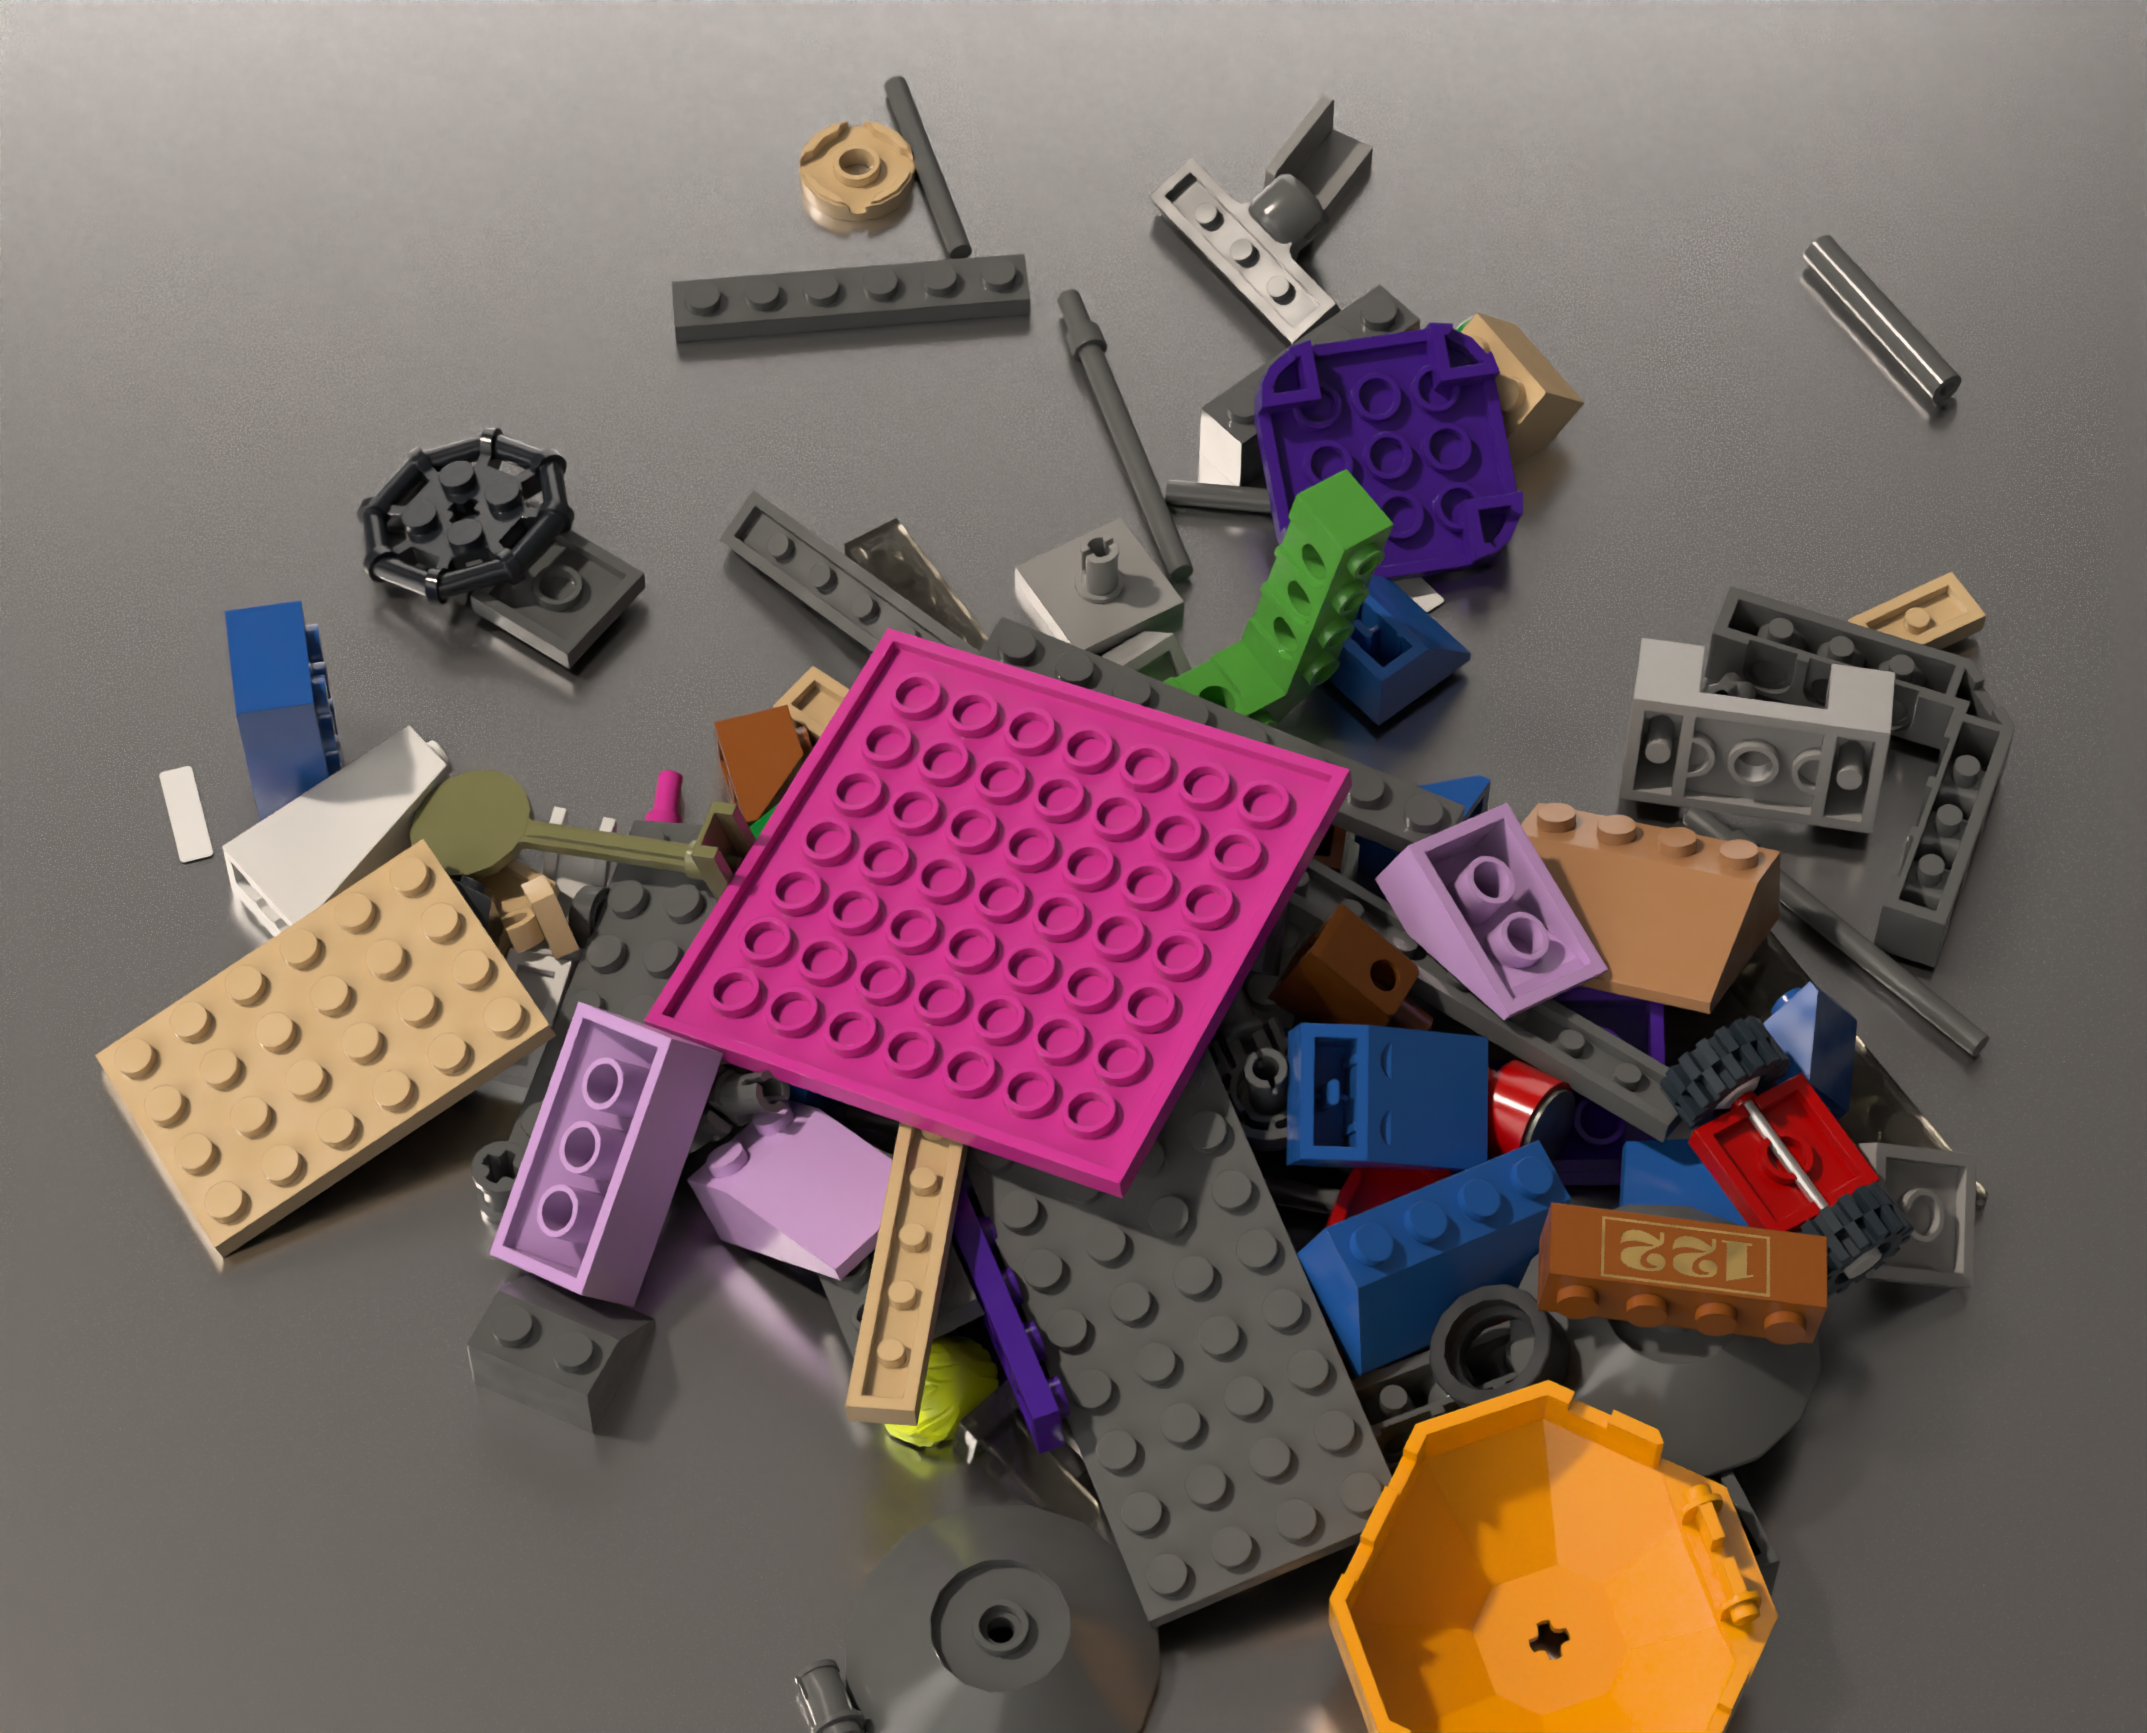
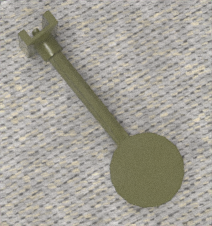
[409,770,756,902]

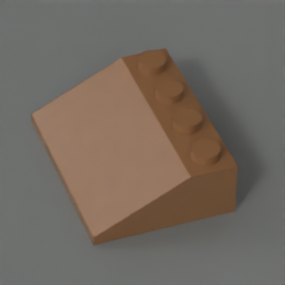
[1521,803,1781,1014]

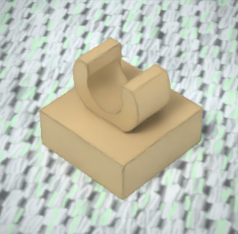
[500,875,579,960]

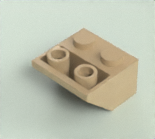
[1461,313,1584,465]

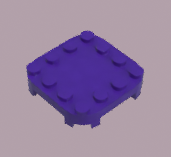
[1254,322,1523,581]

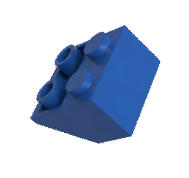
[1329,575,1471,726]
[1763,981,1857,1121]

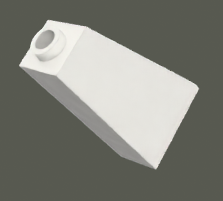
[222,725,453,934]

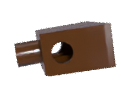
[1267,903,1434,1031]

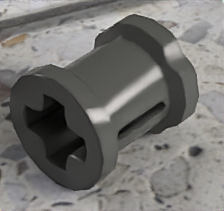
[472,1141,526,1225]

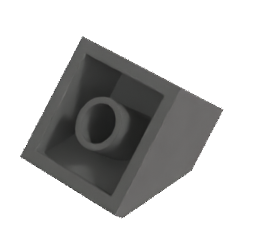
[466,1273,656,1434]

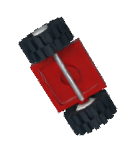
[1659,1016,1914,1298]

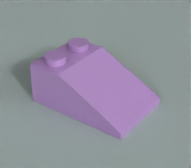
[1375,803,1608,1020]
[687,1099,892,1280]

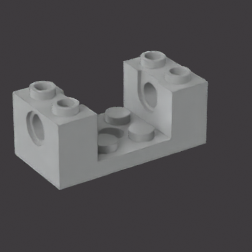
[1619,638,1895,834]

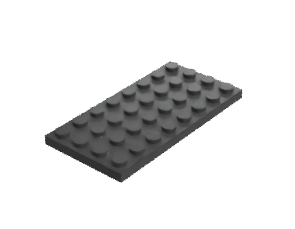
[965,1047,1392,1629]

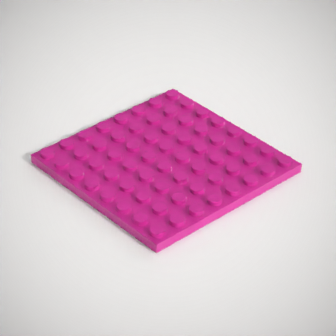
[644,628,1353,1199]

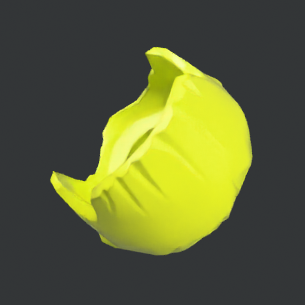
[884,1335,999,1448]

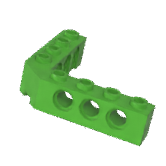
[1163,469,1394,728]

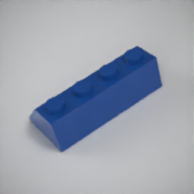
[1297,1140,1571,1378]

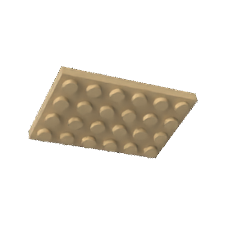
[95,839,557,1258]

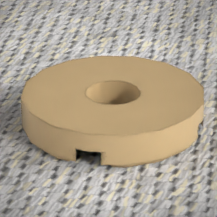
[799,121,915,222]

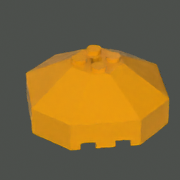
[1329,1380,1778,1733]

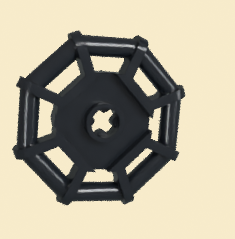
[357,428,575,605]

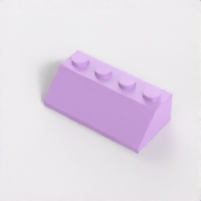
[489,1001,723,1307]

